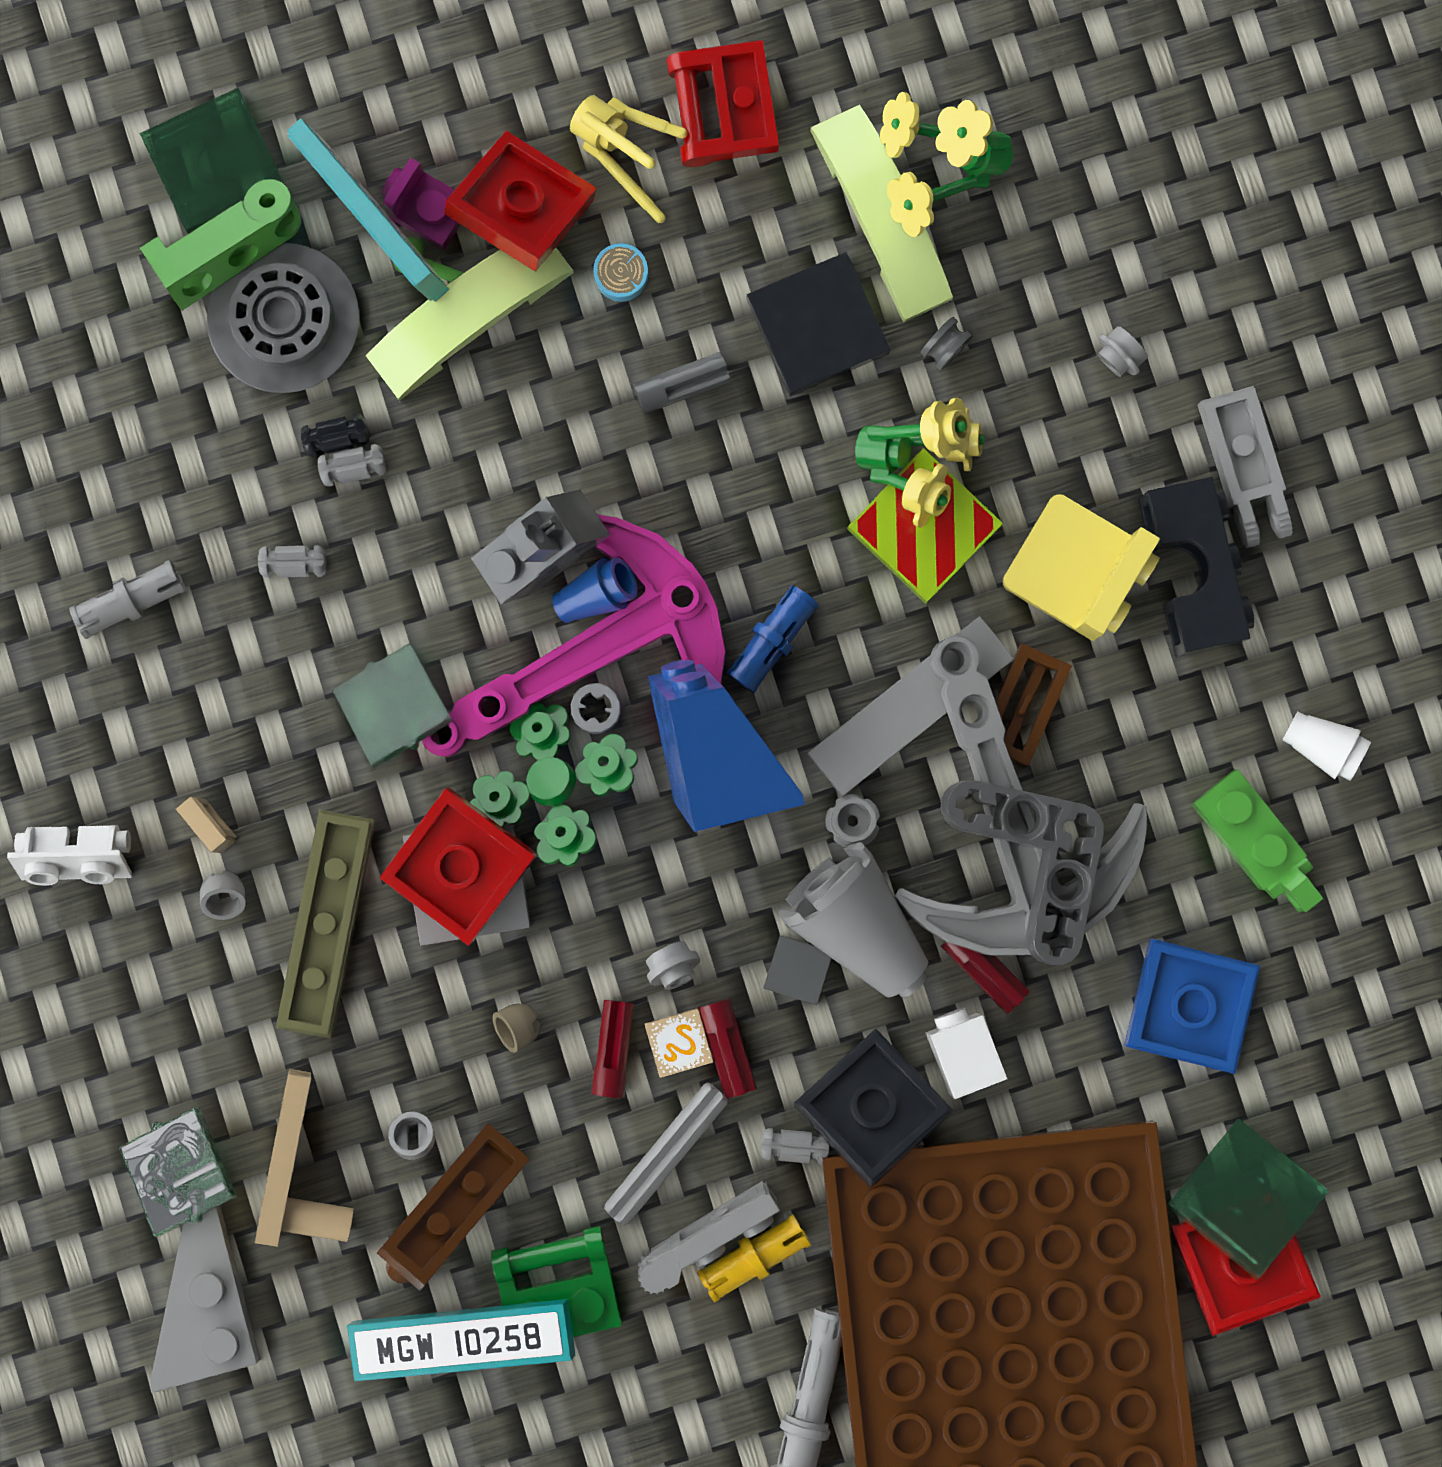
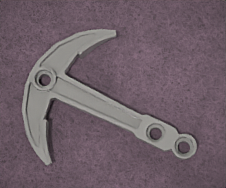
[894,636,1147,955]

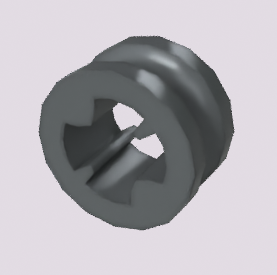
[920,317,973,372]

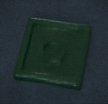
[139,88,285,234]
[1167,1118,1329,1280]

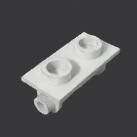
[7,825,132,886]

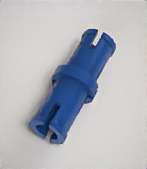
[726,585,819,694]

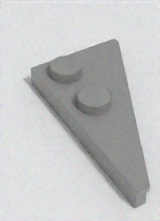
[149,1170,261,1393]

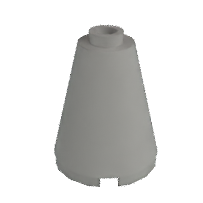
[778,842,928,998]

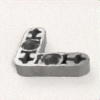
[941,781,1104,965]

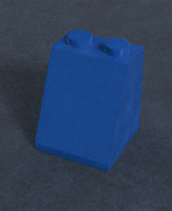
[648,660,805,832]

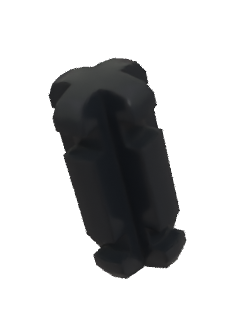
[300,414,369,457]

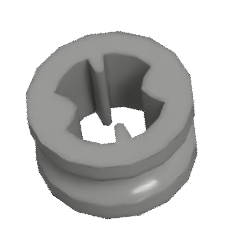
[571,683,621,734]

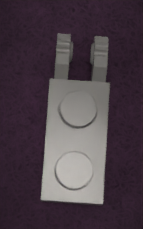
[1197,386,1293,548]
[638,1181,780,1295]

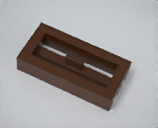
[995,643,1073,767]

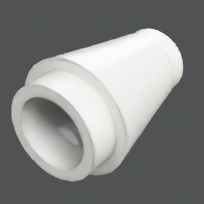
[1282,711,1371,781]

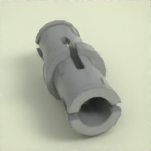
[69,559,186,639]

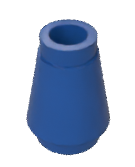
[552,558,637,623]

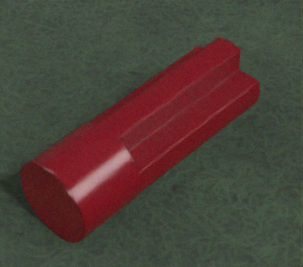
[940,941,1030,1014]
[698,998,757,1098]
[591,1000,634,1098]

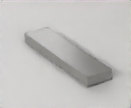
[808,616,1014,796]

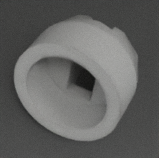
[200,871,246,920]
[388,1112,435,1160]

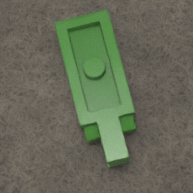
[1191,769,1323,913]

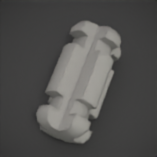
[318,444,386,486]
[258,545,327,578]
[761,1128,829,1165]

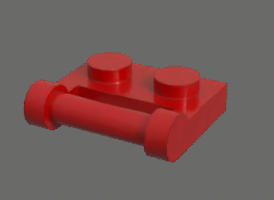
[666,40,779,167]

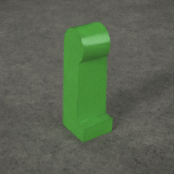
[140,179,302,311]

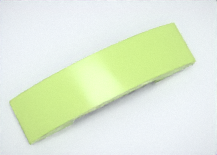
[810,105,953,323]
[366,248,574,401]

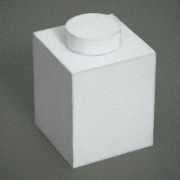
[925,1008,1007,1099]

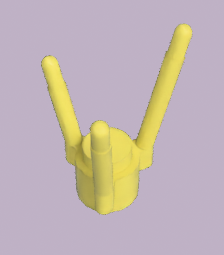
[570,95,687,223]

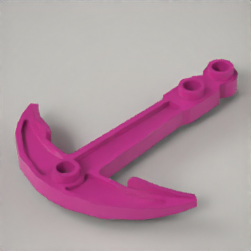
[421,514,726,757]

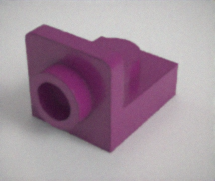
[382,158,461,251]

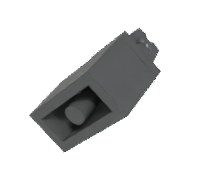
[471,489,610,604]

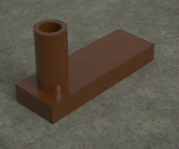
[377,1123,530,1291]

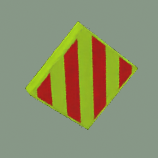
[847,448,1003,604]

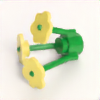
[880,92,1013,237]

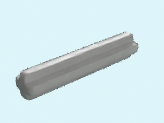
[604,1083,728,1225]

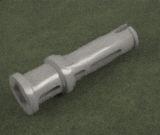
[771,1308,842,1467]

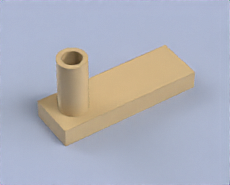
[255,1069,354,1247]

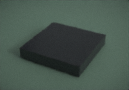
[746,252,890,397]
[794,1028,953,1189]

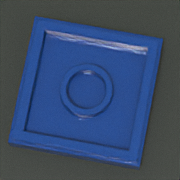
[1124,938,1260,1074]

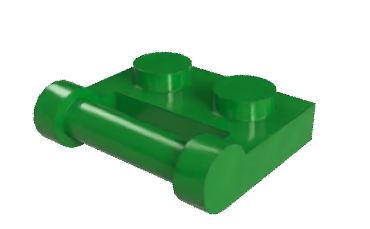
[491,1226,622,1337]

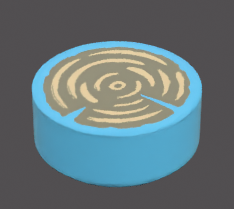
[594,243,648,302]

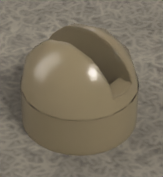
[493,1003,541,1053]

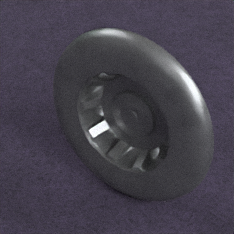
[207,243,359,393]

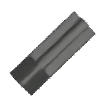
[633,352,731,415]

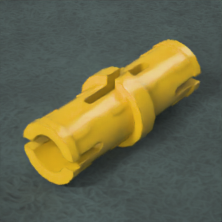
[697,1214,811,1303]

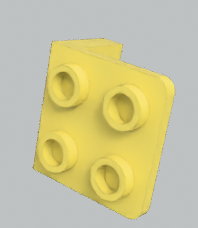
[1003,494,1160,641]

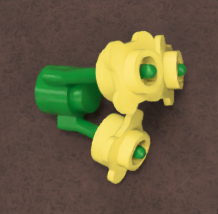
[855,398,986,528]

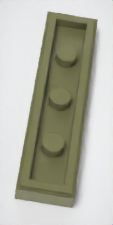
[276,809,376,1038]

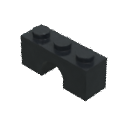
[1138,476,1254,658]

